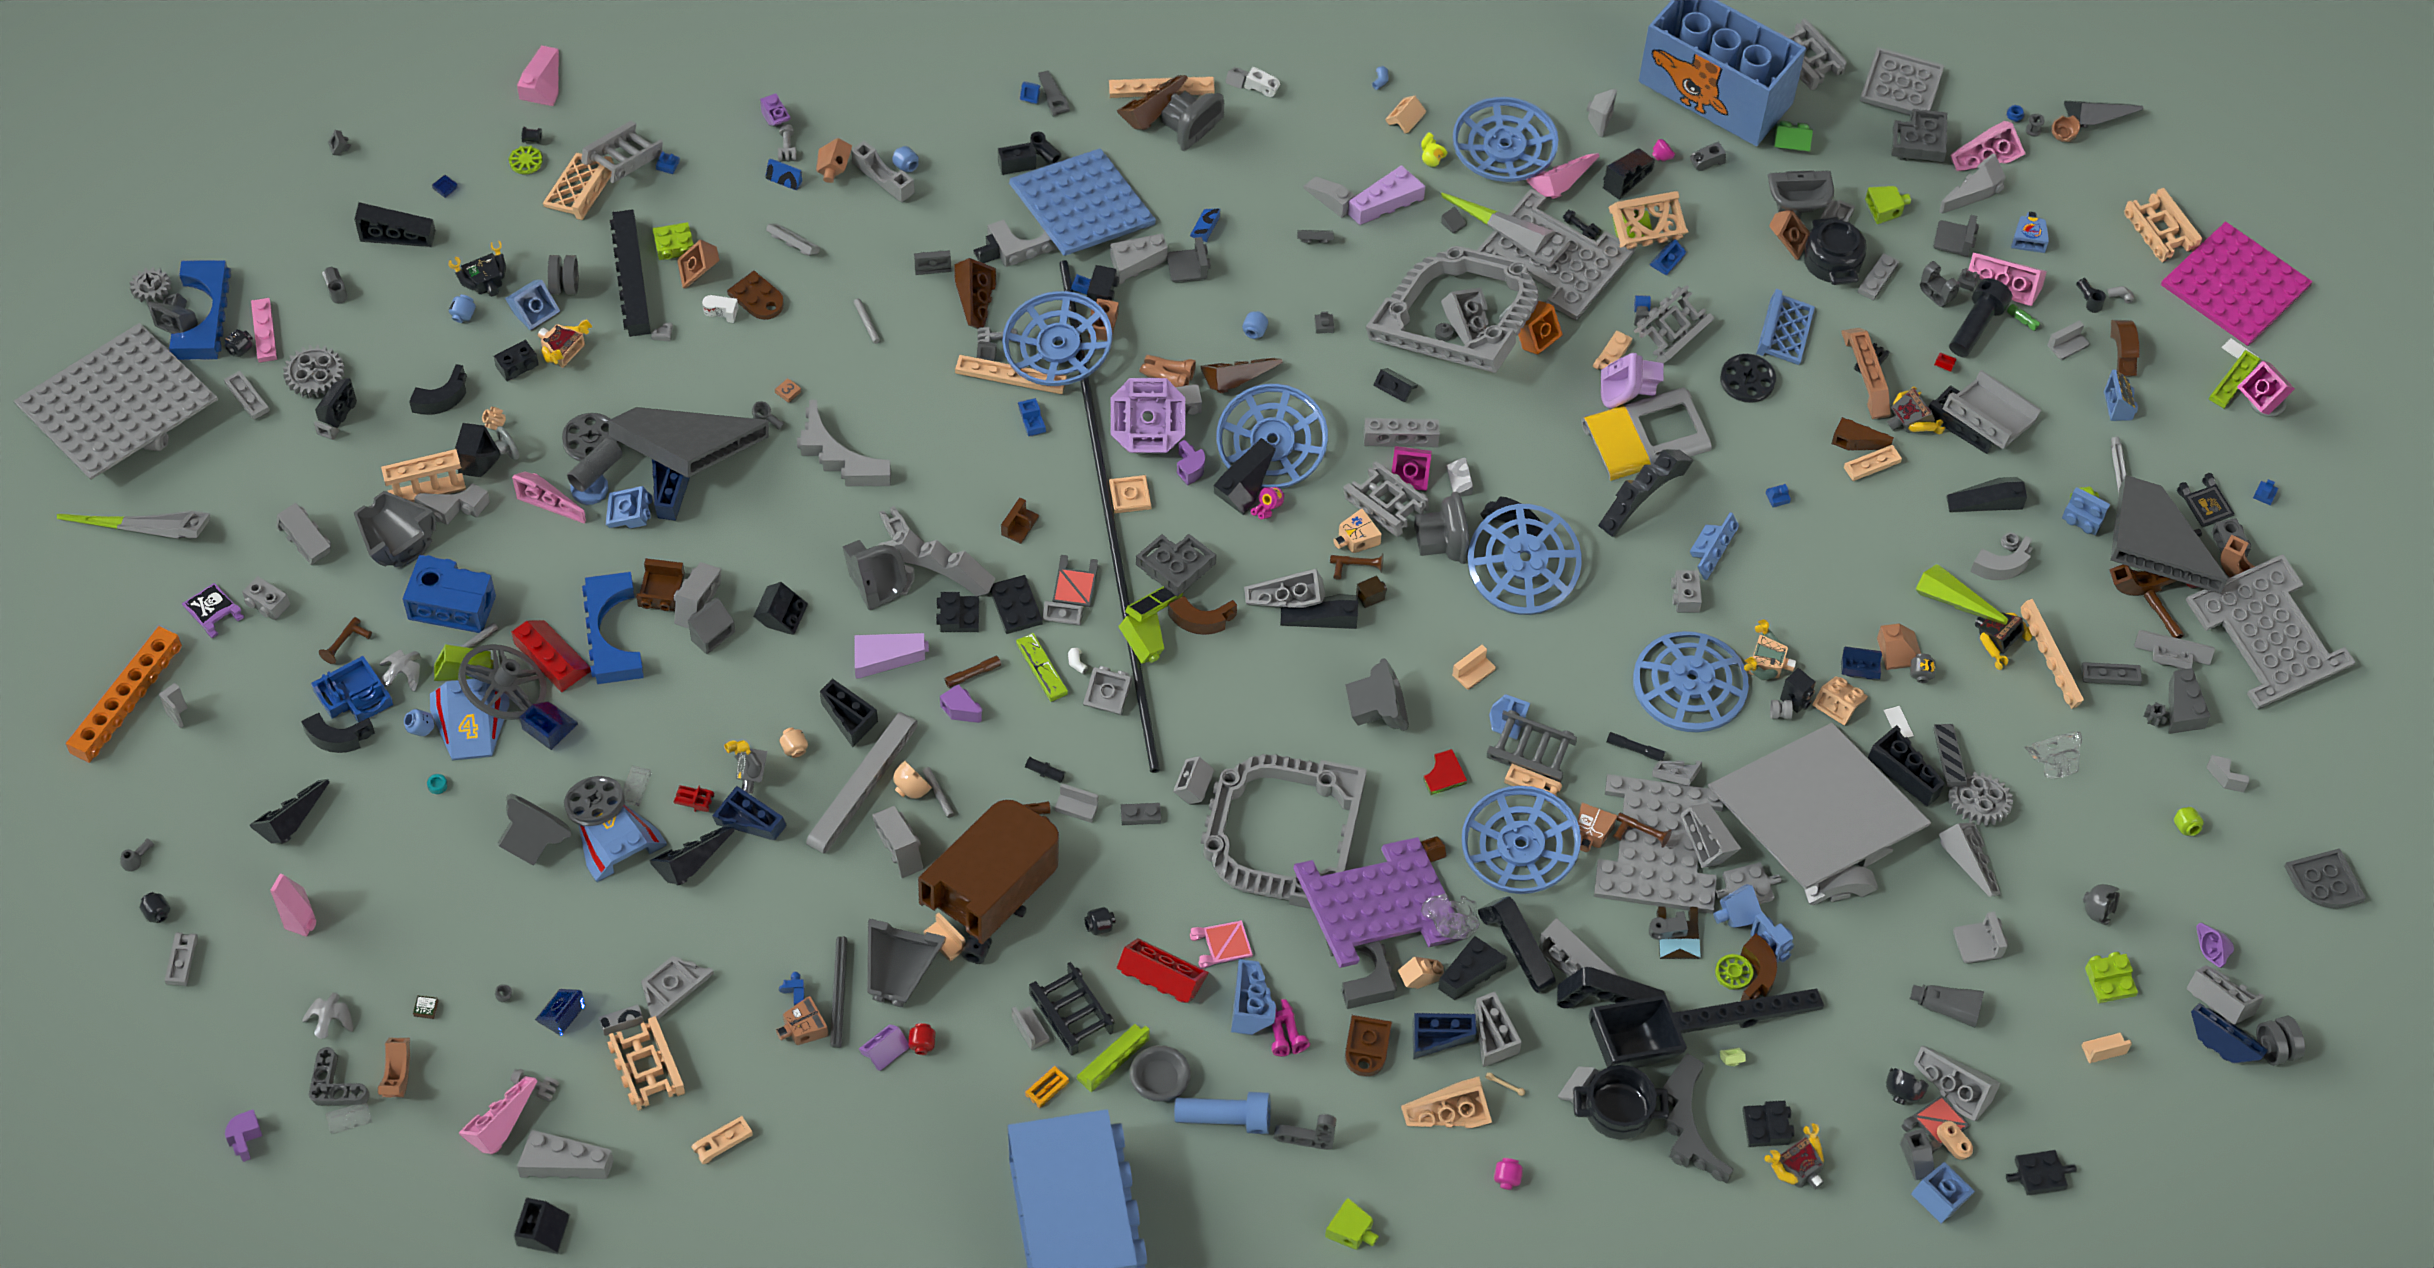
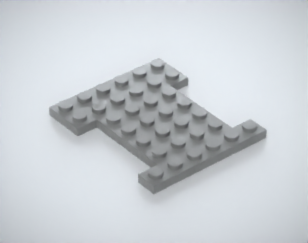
[1477,189,1636,321]
[2186,554,2355,709]
[1594,774,1723,914]

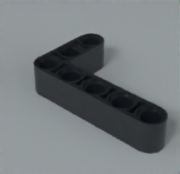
[1478,896,1556,993]
[1557,967,1666,1009]

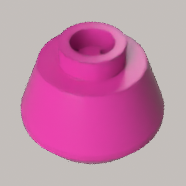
[1652,139,1675,162]

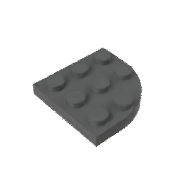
[2284,848,2366,908]

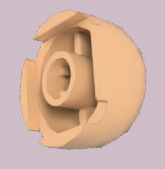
[893,761,932,799]

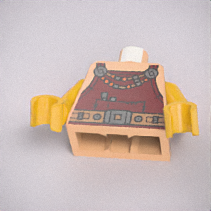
[538,320,593,368]

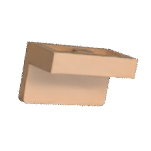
[1385,96,1426,133]
[1452,645,1496,690]
[924,913,965,962]
[2081,1033,2132,1063]

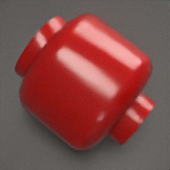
[908,1023,936,1055]

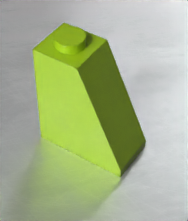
[1118,613,1164,664]
[434,644,493,681]

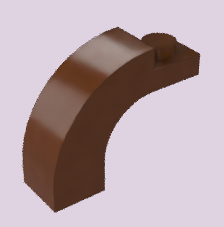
[2111,320,2139,376]
[2109,564,2177,596]
[1168,596,1237,635]
[1741,933,1777,1001]

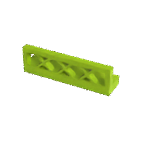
[1077,1024,1150,1092]

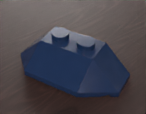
[2191,1003,2268,1063]

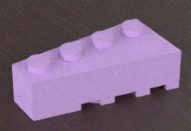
[1348,165,1425,225]

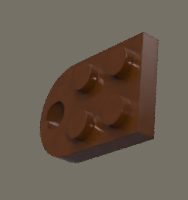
[727,270,784,320]
[1345,1015,1392,1076]

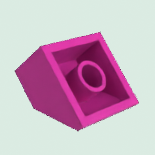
[1392,446,1432,491]

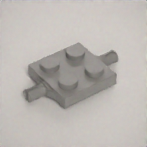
[1715,862,1781,904]

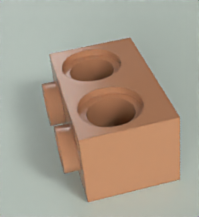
[1089,298,1119,341]

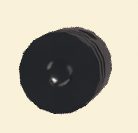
[961,934,992,964]

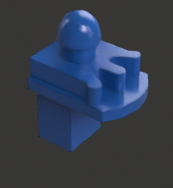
[779,971,805,1006]

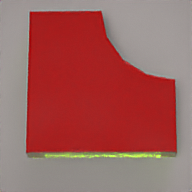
[1423,749,1467,795]

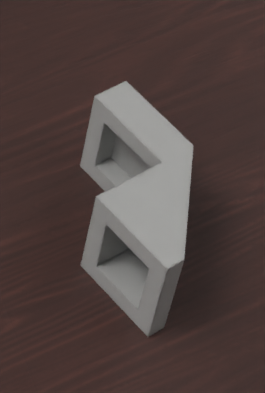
[2207,755,2249,793]

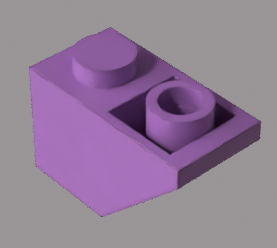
[760,93,791,126]
[940,684,982,723]

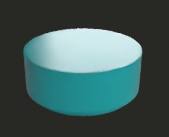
[427,774,448,794]

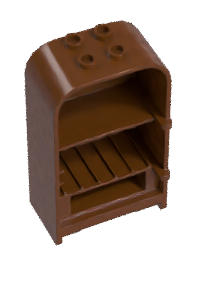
[918,800,1059,944]

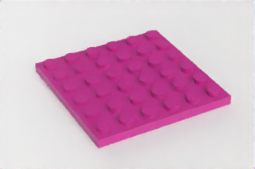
[2161,221,2313,346]

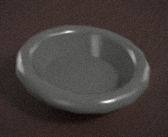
[1130,1046,1191,1102]

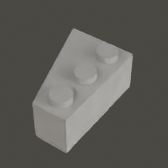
[1110,233,1168,285]
[873,806,923,878]
[1475,992,1522,1067]

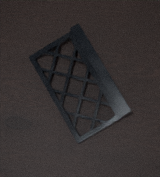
[1928,385,1994,454]

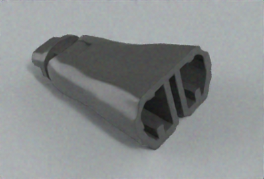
[1910,984,1984,1028]

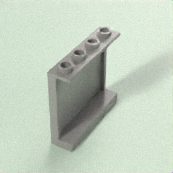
[1943,370,2041,449]

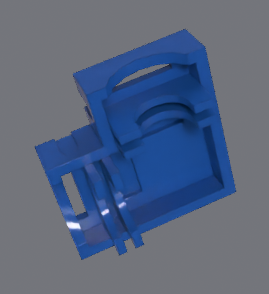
[311,656,393,722]

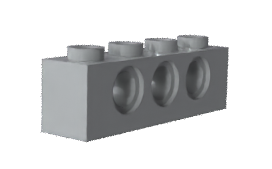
[1364,418,1440,447]

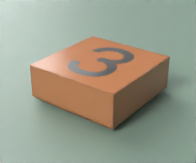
[775,378,801,403]

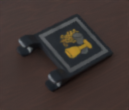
[2177,473,2235,528]

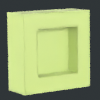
[1720,1048,1746,1066]

